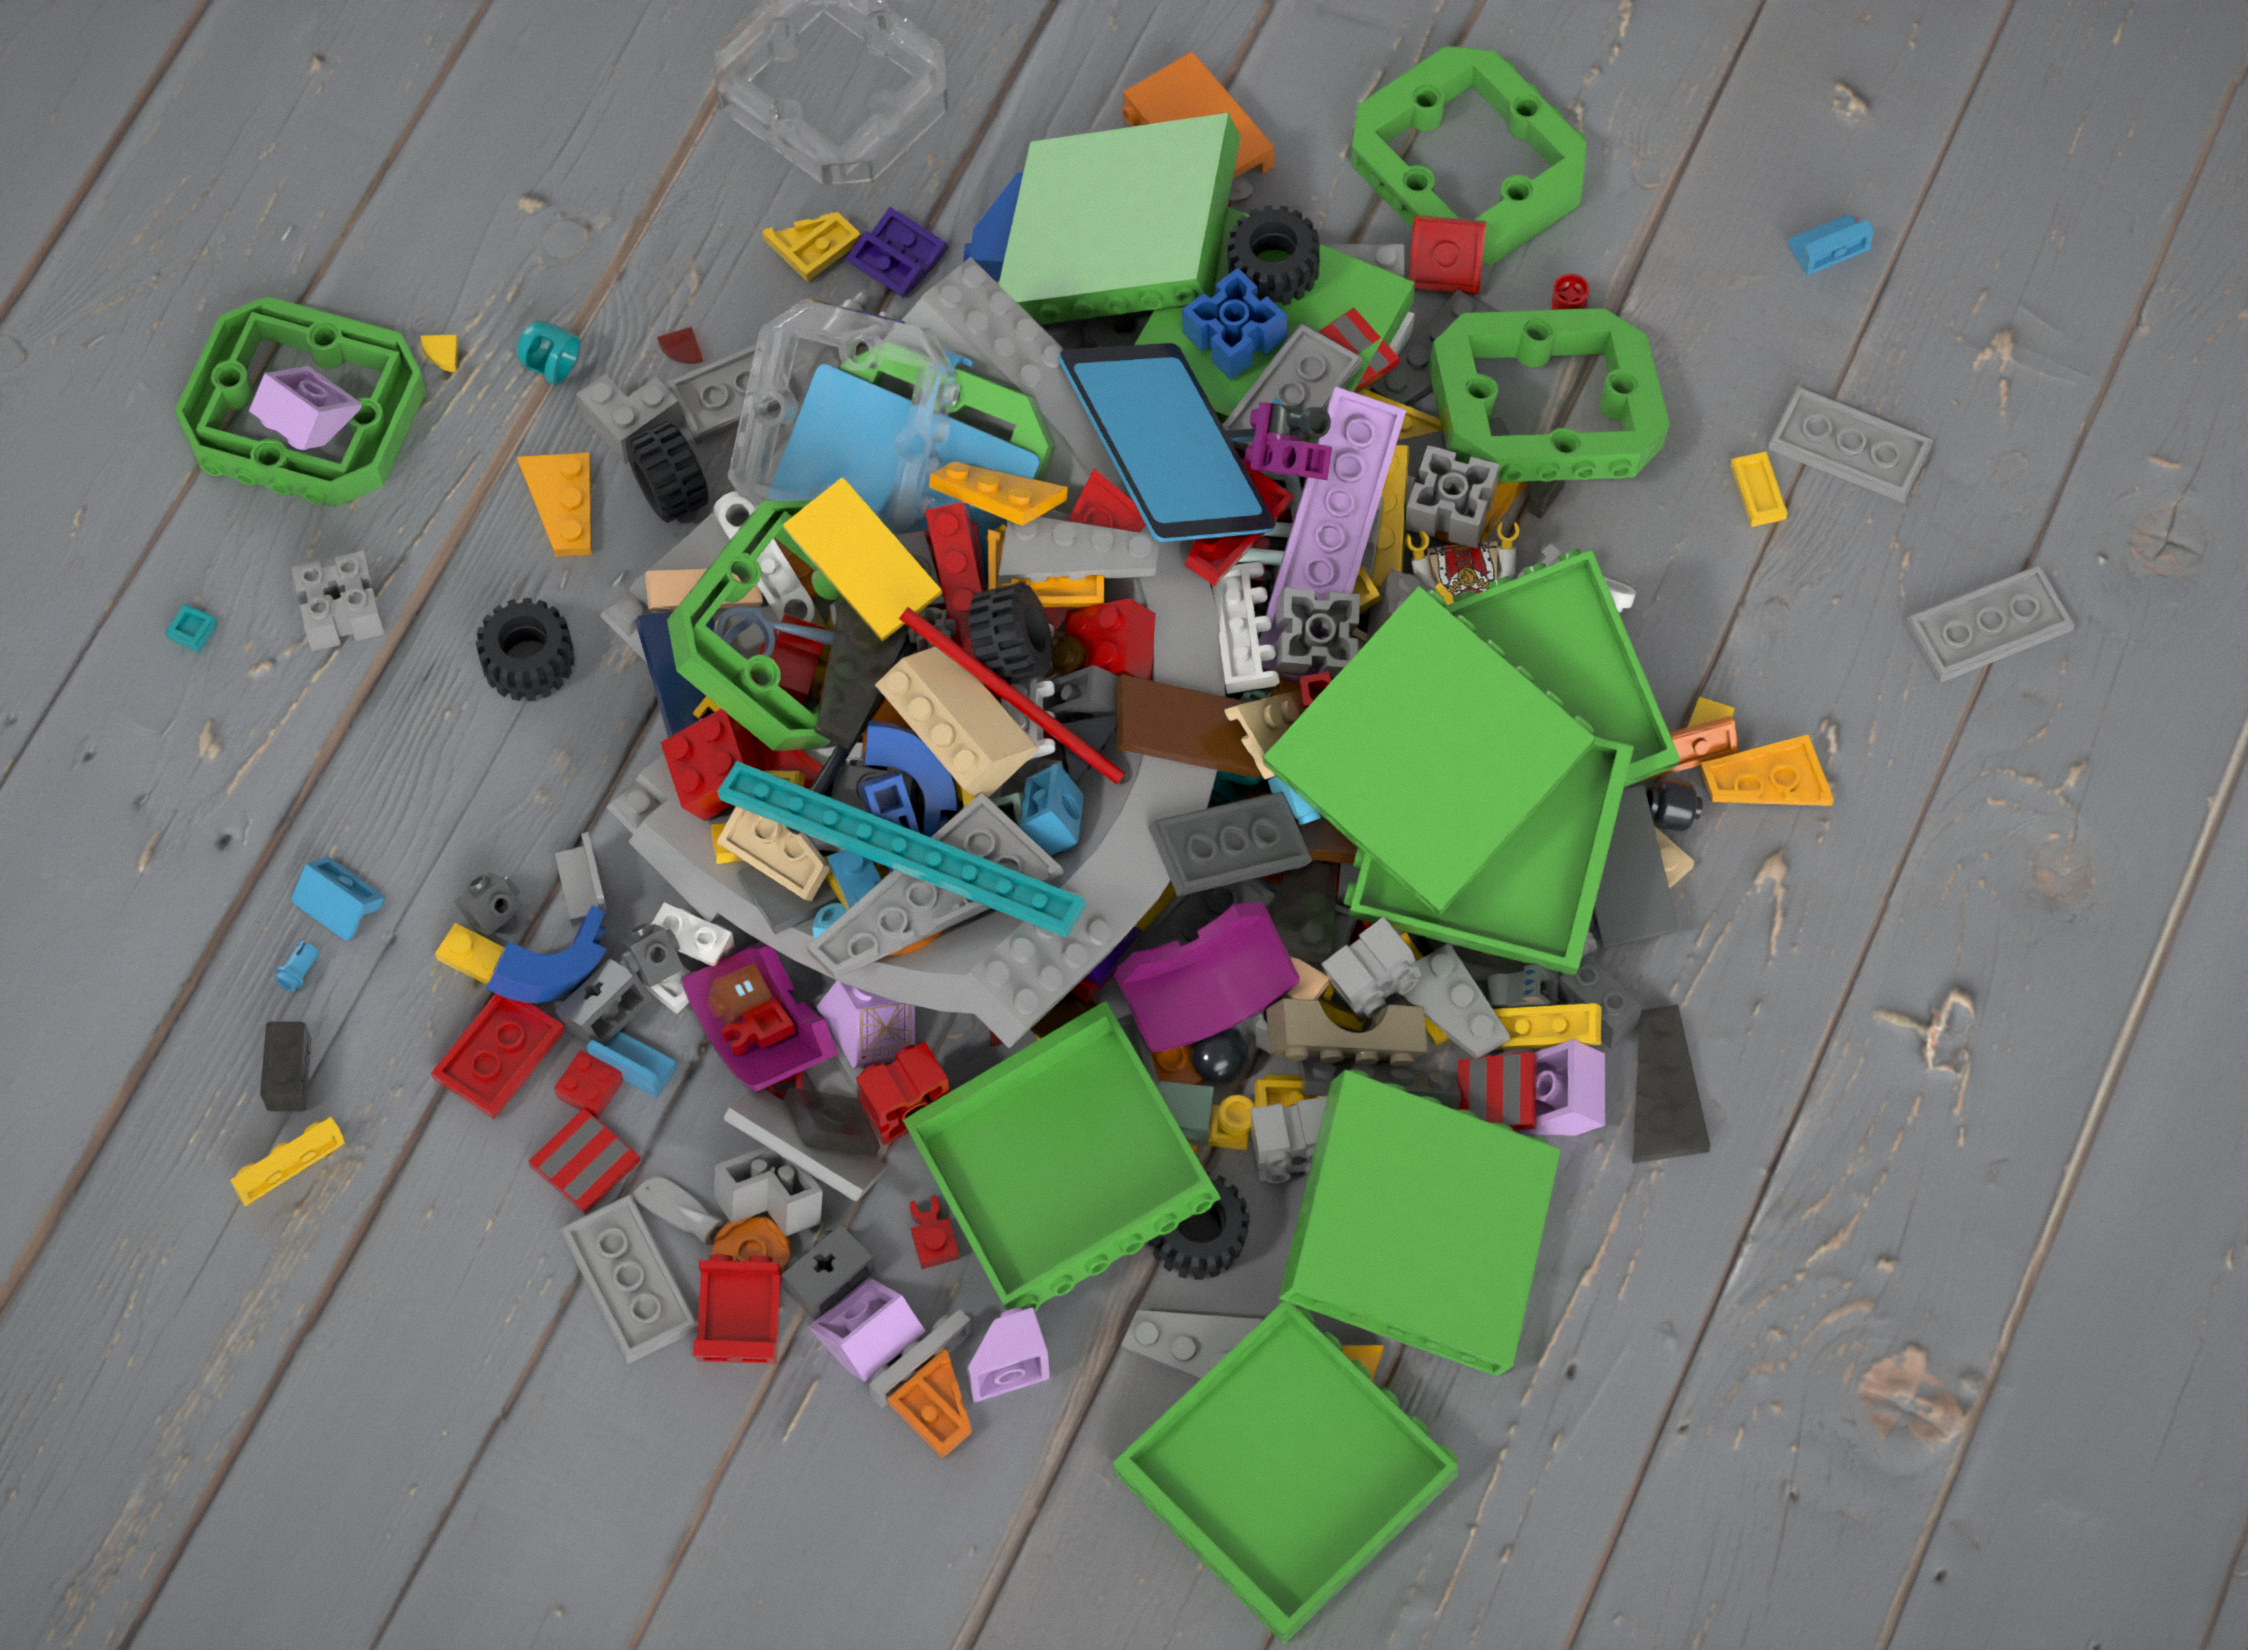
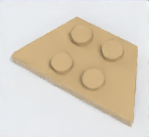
[1225,689,1306,779]

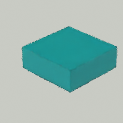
[165,604,218,653]

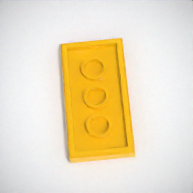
[783,477,942,642]

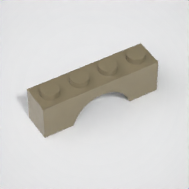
[1266,999,1428,1067]

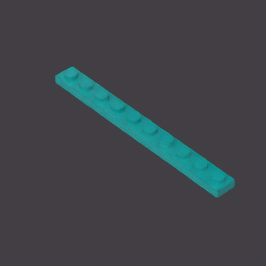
[718,761,1086,938]

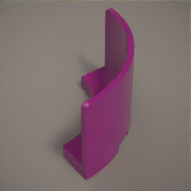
[1113,901,1300,1052]
[680,942,838,1091]

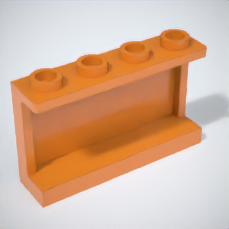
[1121,51,1275,179]

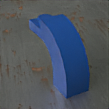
[865,721,956,838]
[486,905,606,1003]

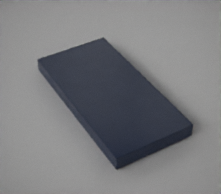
[635,611,715,738]

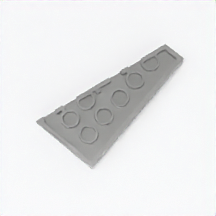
[807,792,1064,979]

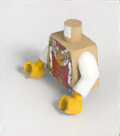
[1404,522,1519,597]

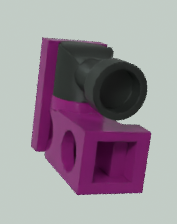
[1244,402,1332,481]

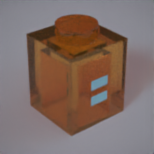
[707,963,772,1026]

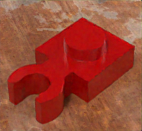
[721,998,795,1056]
[910,1195,960,1269]

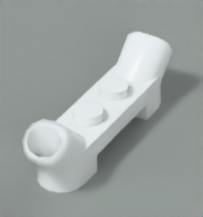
[714,491,827,628]

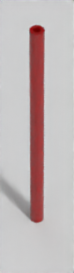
[899,607,1126,785]

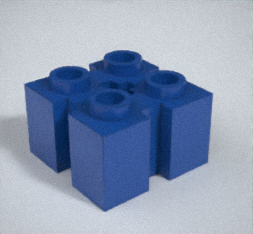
[1182,268,1287,380]

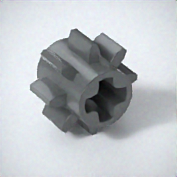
[908,607,957,652]

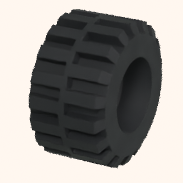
[1227,205,1320,306]
[626,421,709,523]
[969,582,1052,684]
[476,598,575,701]
[1148,1172,1250,1280]

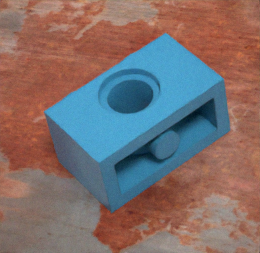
[1019,763,1084,856]

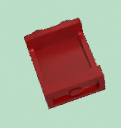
[693,1254,782,1364]

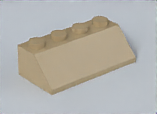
[875,647,1039,798]

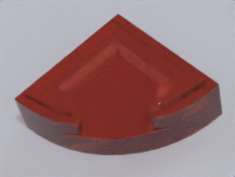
[657,327,703,364]

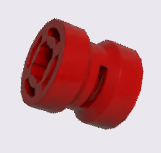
[1551,274,1589,310]

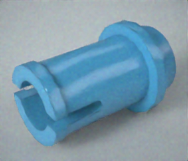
[275,941,320,992]

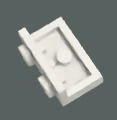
[651,903,736,966]

